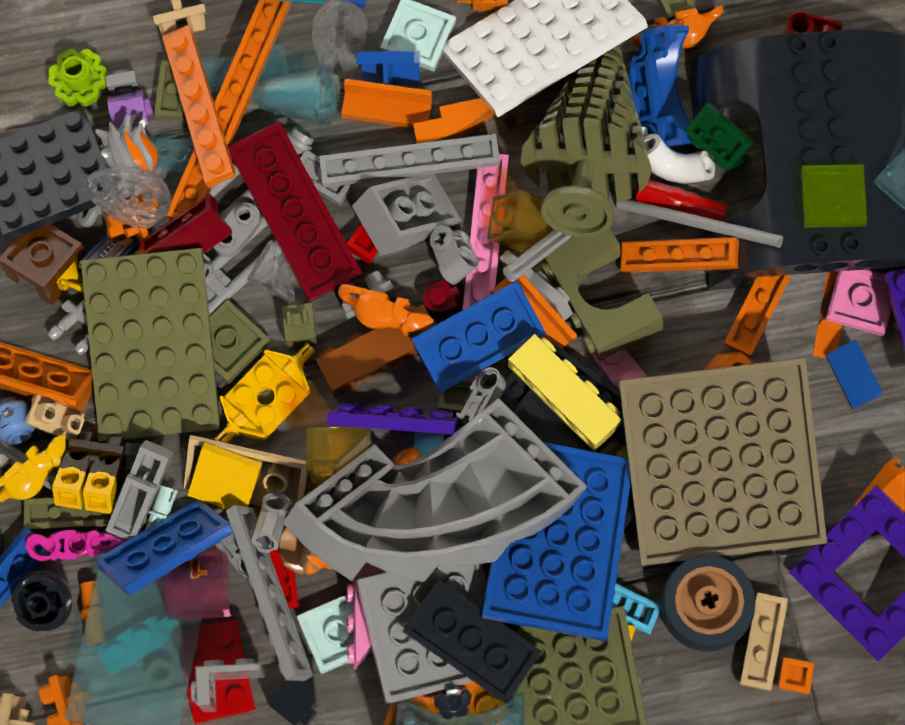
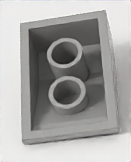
[352,174,462,256]

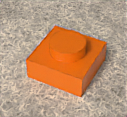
[777,657,815,695]

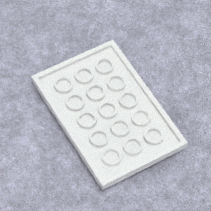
[442,0,648,117]

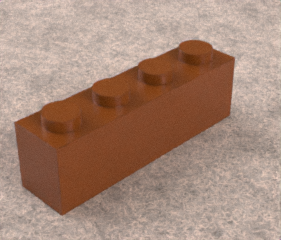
[316,305,435,398]

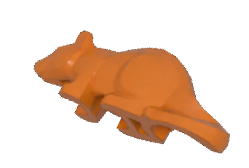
[631,5,724,48]
[338,284,434,336]

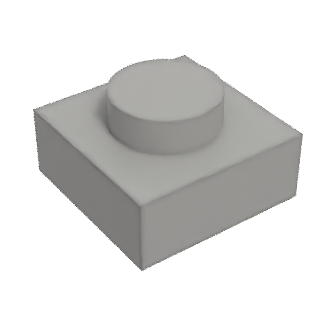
[106,69,140,96]

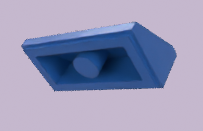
[826,339,883,410]

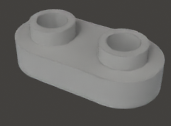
[214,203,261,258]

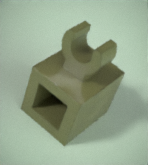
[282,300,318,349]

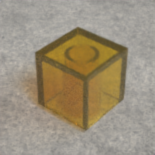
[487,190,552,252]

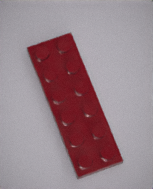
[228,121,363,303]

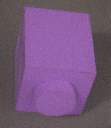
[107,90,153,129]

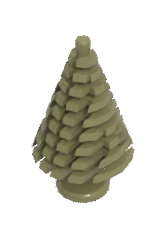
[521,45,652,237]

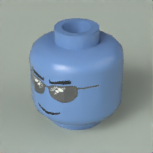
[0,397,35,445]

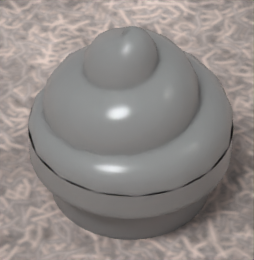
[287,127,315,156]

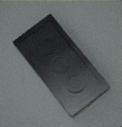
[401,579,542,704]

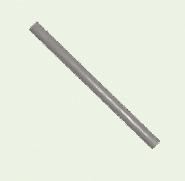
[616,199,783,248]

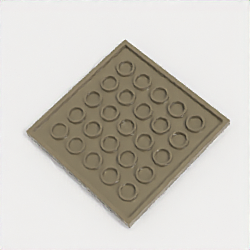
[619,358,827,566]

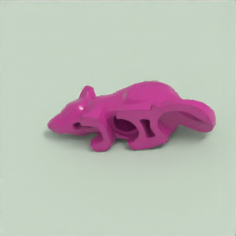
[26,530,127,561]

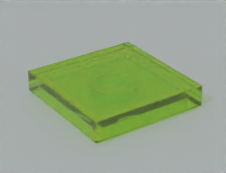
[801,164,867,227]

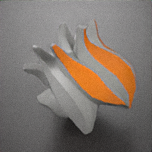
[95,114,158,181]

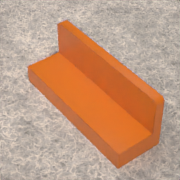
[341,79,433,128]
[490,275,577,349]

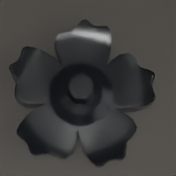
[434,683,472,720]

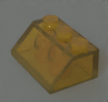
[306,427,373,486]

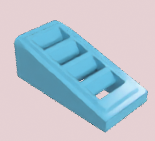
[612,584,661,634]

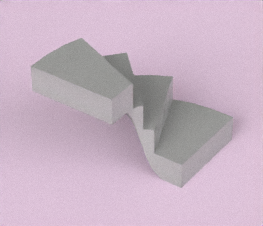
[283,399,587,582]

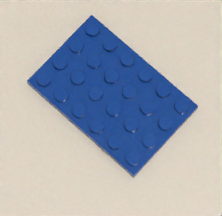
[481,442,631,641]

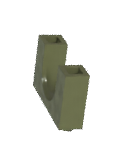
[540,228,663,361]

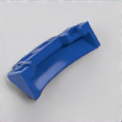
[629,25,692,147]

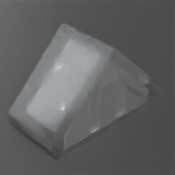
[246,240,295,303]

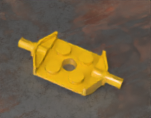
[214,343,316,443]

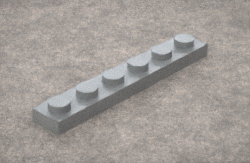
[319,134,500,188]
[226,505,313,681]

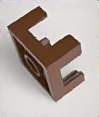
[0,224,87,305]

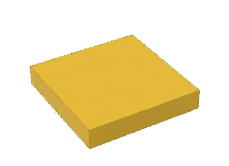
[187,442,262,510]

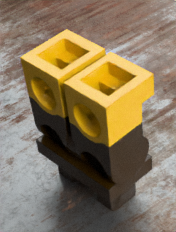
[52,430,126,514]

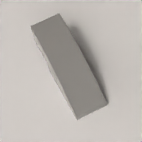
[106,440,174,541]

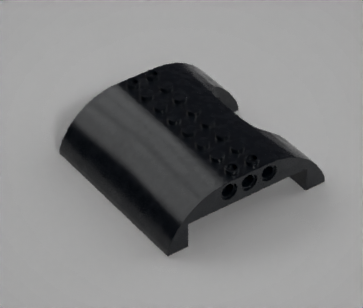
[688,30,905,290]

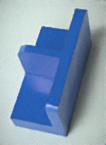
[356,50,420,86]

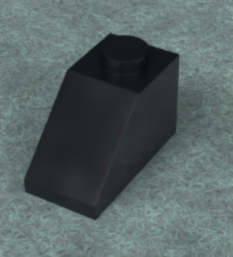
[267,654,318,725]

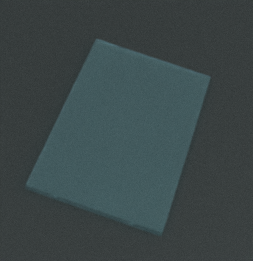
[65,569,211,725]

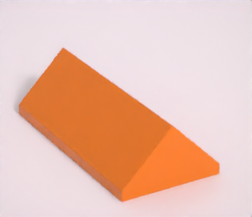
[0,342,94,414]

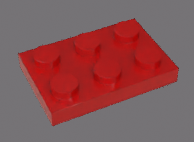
[176,619,257,725]

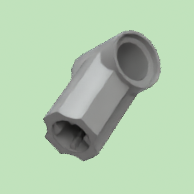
[251,492,290,553]

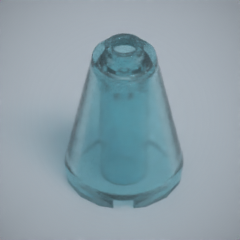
[253,67,337,126]

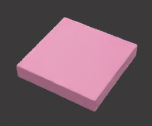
[825,269,892,336]

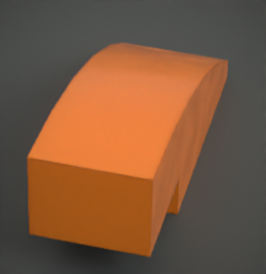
[413,98,494,144]

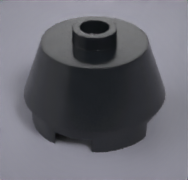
[11,571,72,631]

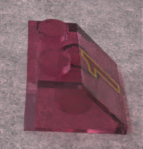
[165,555,231,620]

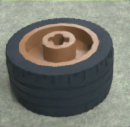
[660,555,756,652]

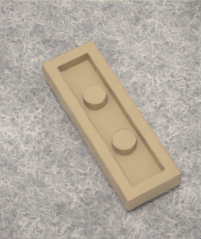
[739,592,788,692]

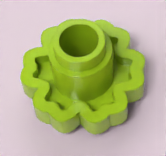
[48,49,109,107]

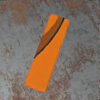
[813,272,843,358]

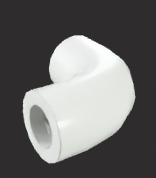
[644,134,715,184]

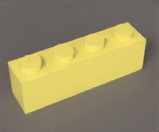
[508,334,622,452]

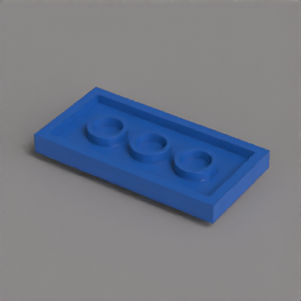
[410,281,546,393]
[95,499,233,596]

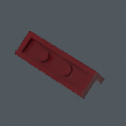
[139,194,232,254]

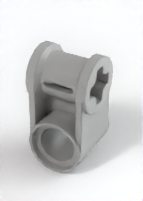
[430,225,479,285]

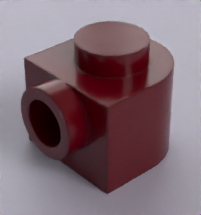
[423,280,461,318]

